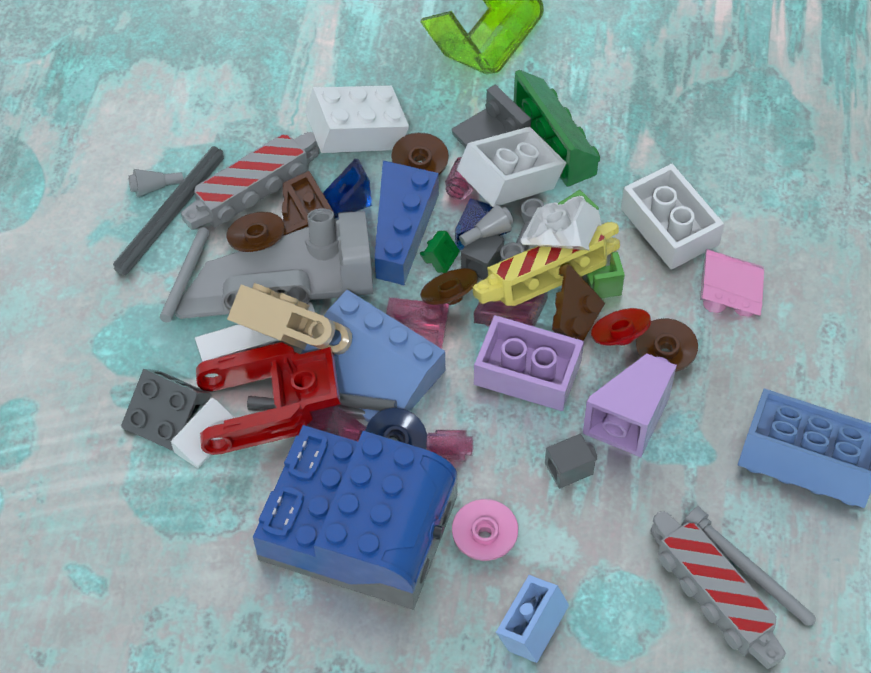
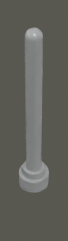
[681,506,816,626]

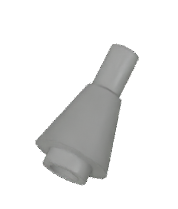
[128,169,183,197]
[459,205,513,246]

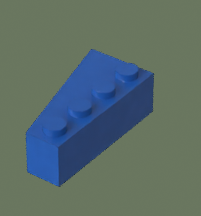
[374,160,439,285]

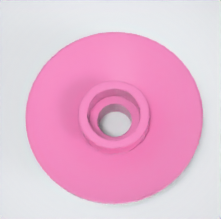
[452,499,518,561]

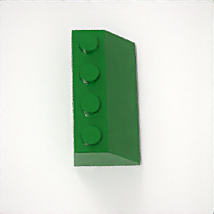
[513,70,600,187]

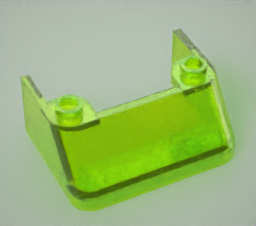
[420,0,544,75]

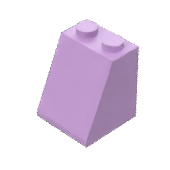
[583,353,677,457]

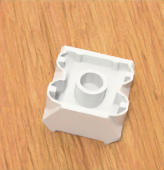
[521,196,601,251]

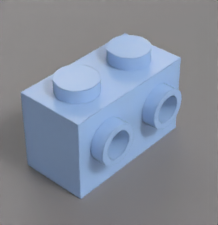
[496,575,569,663]

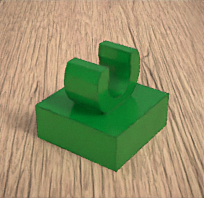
[420,231,460,273]

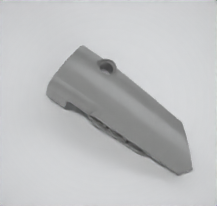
[174,208,373,319]

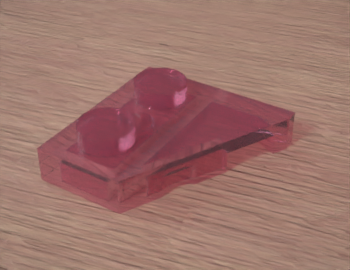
[473,292,548,327]
[386,297,449,349]

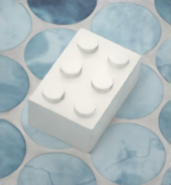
[305,85,409,153]
[457,127,566,207]
[621,163,724,270]

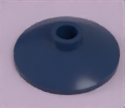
[365,408,428,449]

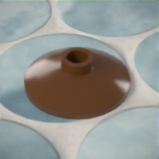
[391,132,449,175]
[226,212,285,252]
[420,268,478,305]
[636,318,698,372]

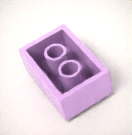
[474,315,584,411]

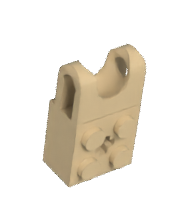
[227,283,352,355]

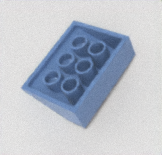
[300,290,446,422]
[738,388,871,508]

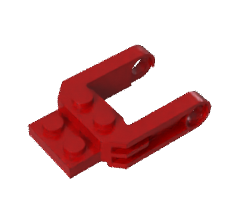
[196,342,341,455]

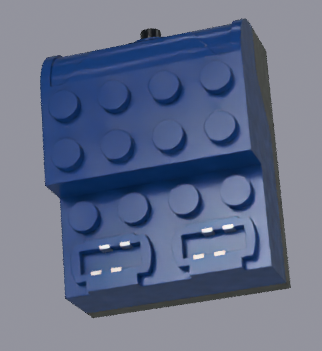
[253,425,457,610]

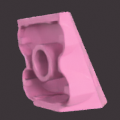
[700,249,764,317]

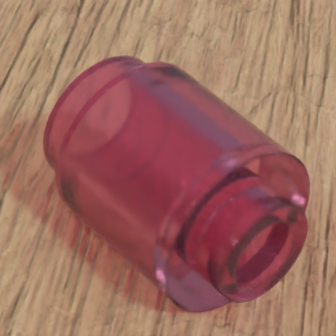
[445,157,474,200]
[427,429,474,462]

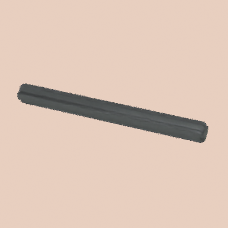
[113,146,224,275]

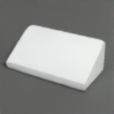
[171,398,235,469]

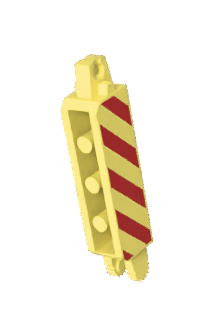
[473,222,620,306]

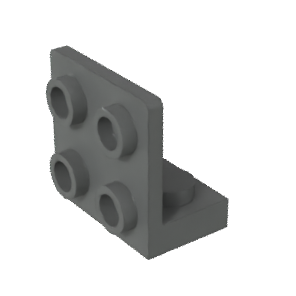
[452,84,531,148]
[121,369,212,451]

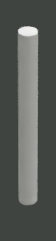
[160,227,210,323]

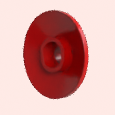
[591,308,651,346]

